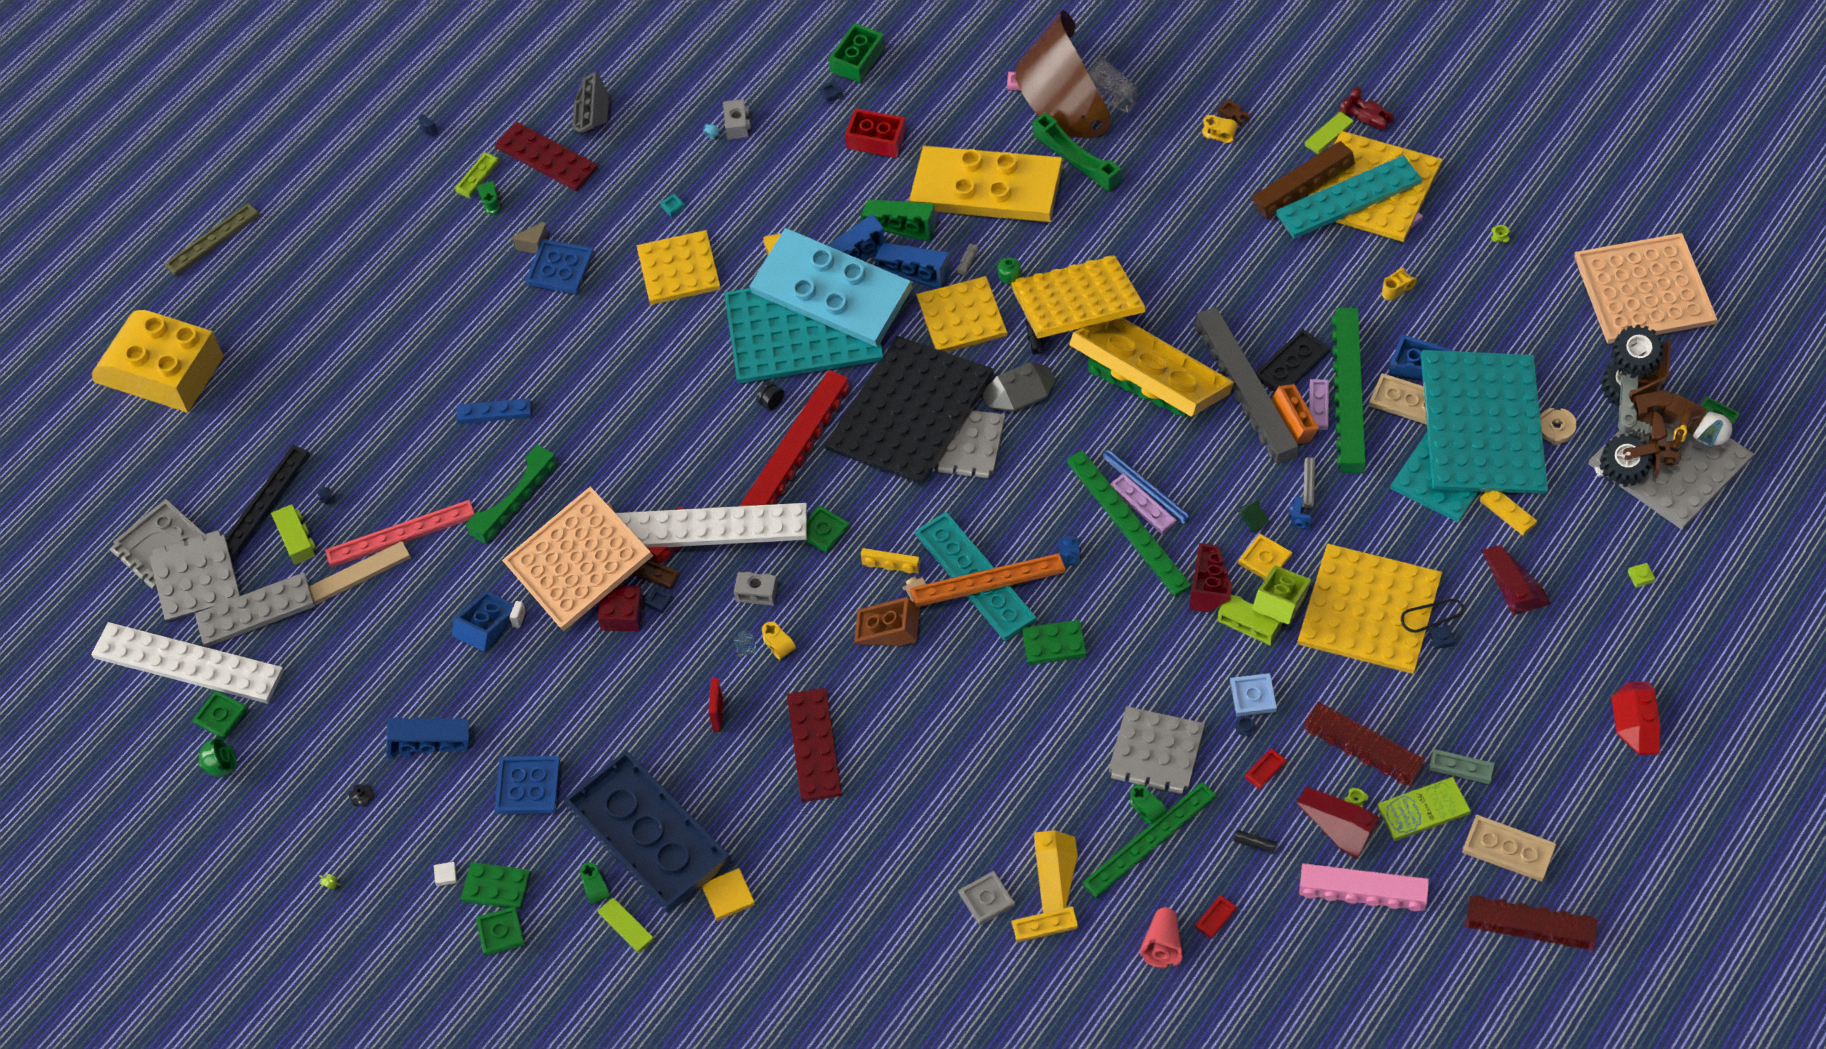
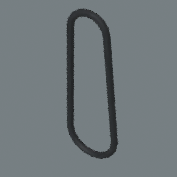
[1401,598,1464,633]

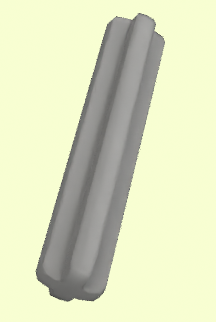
[1303,457,1315,509]

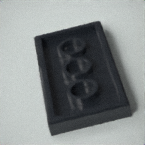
[1255,329,1331,392]

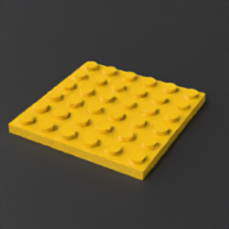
[1307,131,1442,242]
[1011,256,1145,338]
[1297,544,1442,674]

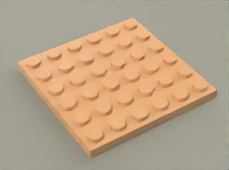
[1574,233,1717,344]
[502,487,653,631]

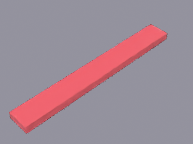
[325,500,475,568]

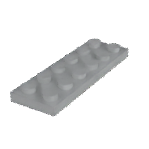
[195,572,315,648]

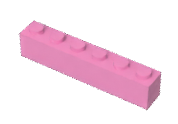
[1299,864,1429,911]

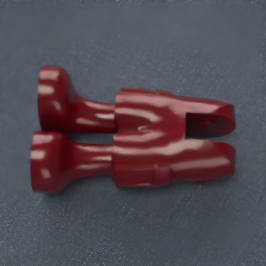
[1340,86,1394,130]

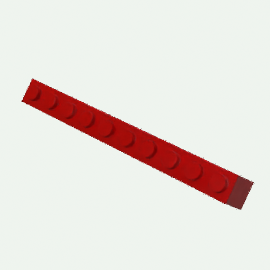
[740,370,850,506]

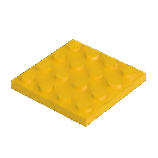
[637,230,721,305]
[916,276,1007,352]

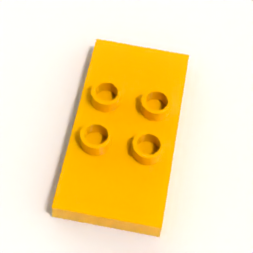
[909,146,1063,222]
[1069,318,1234,417]

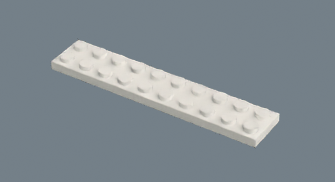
[616,503,807,547]
[91,622,284,704]

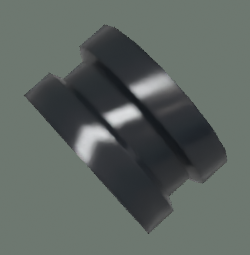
[756,381,785,411]

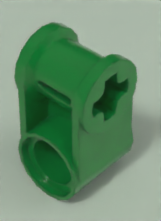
[477,180,501,215]
[1130,784,1167,825]
[580,862,610,905]

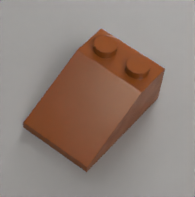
[854,597,920,646]

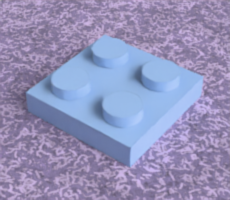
[1230,673,1277,717]

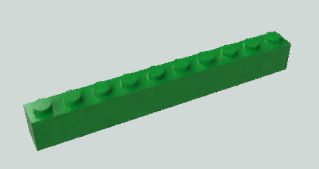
[1331,308,1365,473]

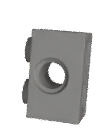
[723,99,751,140]
[734,572,778,606]

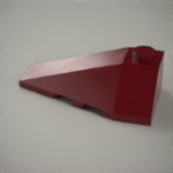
[1189,543,1232,612]
[1296,787,1380,859]

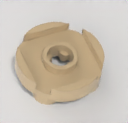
[1540,408,1576,445]

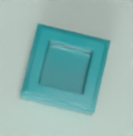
[660,194,685,217]

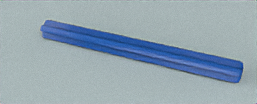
[1103,449,1190,524]

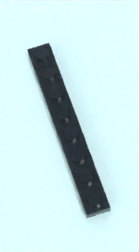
[226,445,310,562]

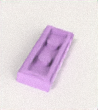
[1309,379,1329,430]

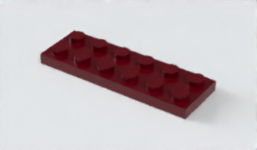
[495,121,598,192]
[787,688,841,802]

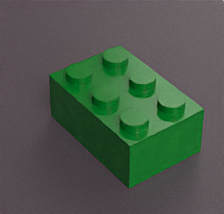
[829,23,885,83]

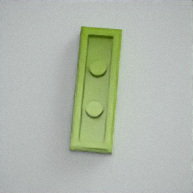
[1305,112,1354,155]
[455,152,500,198]
[598,898,654,954]

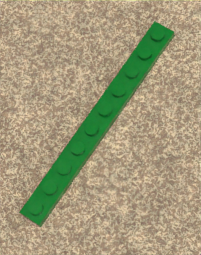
[1067,450,1191,598]

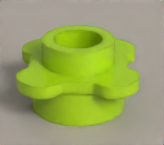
[1491,225,1510,243]
[1344,788,1368,807]
[319,874,341,890]

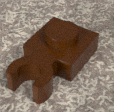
[1217,99,1250,126]

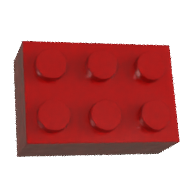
[845,109,907,158]

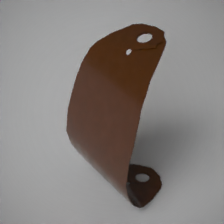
[1015,9,1111,139]

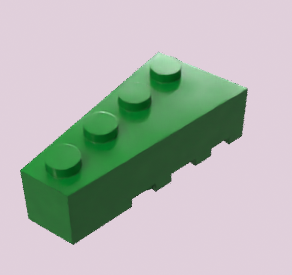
[861,199,936,242]

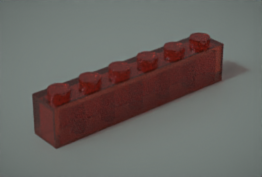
[1304,702,1425,787]
[1465,895,1598,950]

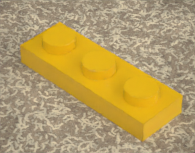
[1480,491,1537,536]
[861,548,920,573]
[1012,906,1078,943]

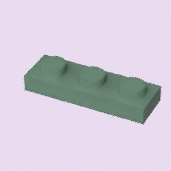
[1429,749,1494,785]

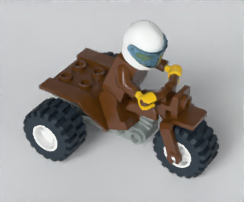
[1600,325,1733,487]

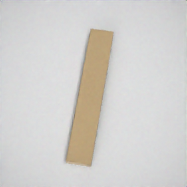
[309,541,411,605]

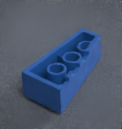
[827,214,885,261]
[875,242,950,289]
[1389,334,1458,379]
[386,717,469,759]

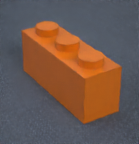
[1271,384,1319,444]

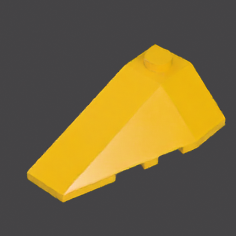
[1034,830,1078,913]

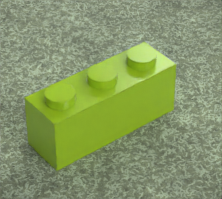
[271,504,316,565]
[1218,595,1282,646]

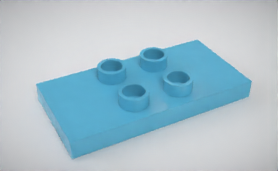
[749,228,913,347]

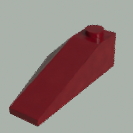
[1482,545,1550,616]

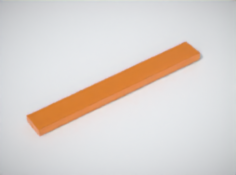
[910,553,1065,607]

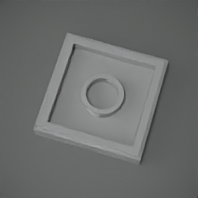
[958,871,1015,926]

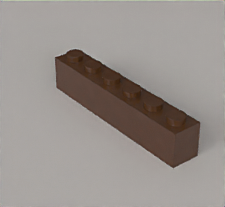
[1252,141,1355,220]

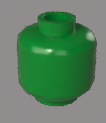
[997,257,1021,284]

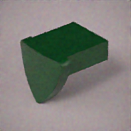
[1238,501,1269,532]

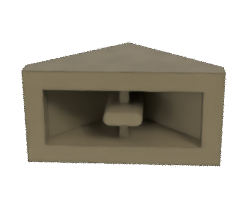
[512,222,548,254]

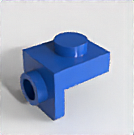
[1289,496,1311,529]
[1058,536,1080,566]

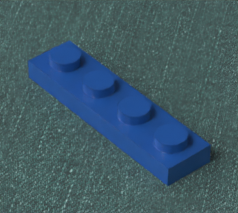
[457,398,532,424]

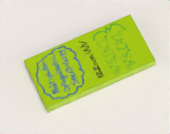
[1377,777,1471,841]

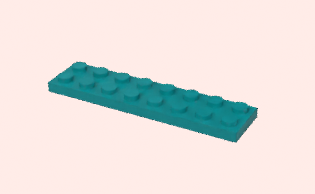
[1276,155,1422,239]
[915,512,1037,641]

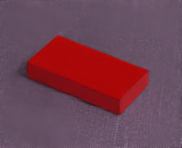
[1245,748,1287,790]
[1195,895,1237,940]

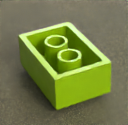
[1252,565,1311,624]

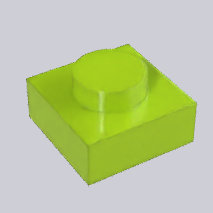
[1628,563,1655,588]

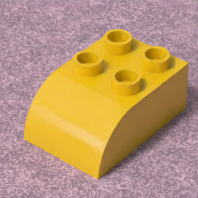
[92,310,224,413]

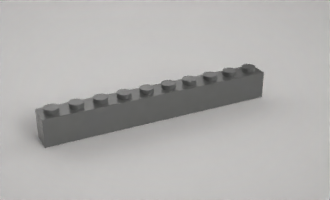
[1194,307,1298,464]

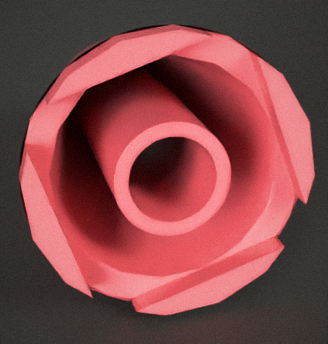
[1140,907,1183,968]

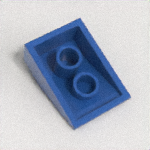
[452,591,514,652]

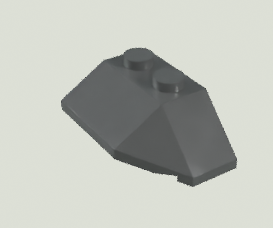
[572,72,609,133]
[981,362,1056,412]

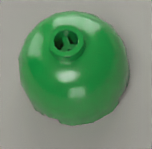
[198,736,237,777]

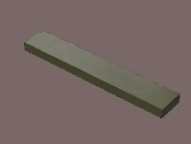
[164,203,260,277]

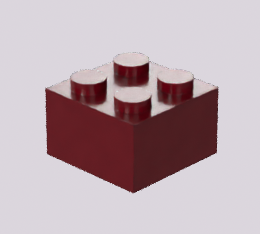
[598,586,644,632]

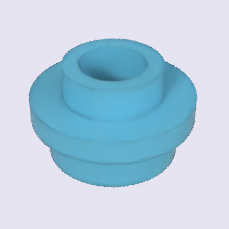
[703,124,720,140]

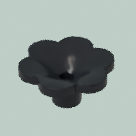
[349,784,374,807]

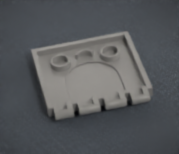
[932,410,1005,479]
[110,499,207,590]
[149,530,240,622]
[1109,706,1205,795]

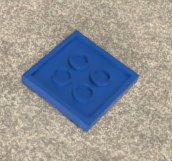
[525,239,594,294]
[494,756,560,814]

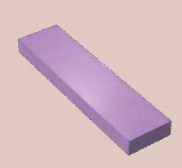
[1110,473,1176,535]

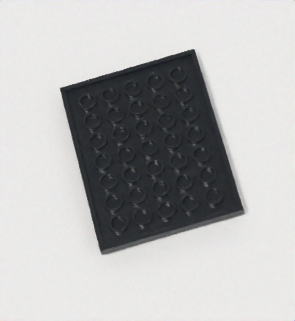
[825,336,994,485]

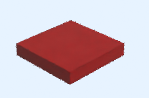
[709,678,723,732]

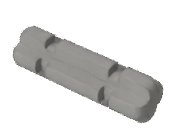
[957,244,978,276]

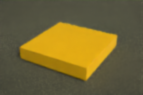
[1238,534,1292,580]
[702,868,755,921]

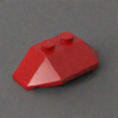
[1611,681,1660,755]

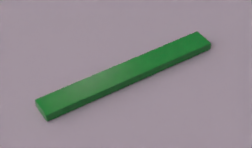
[1082,782,1216,899]

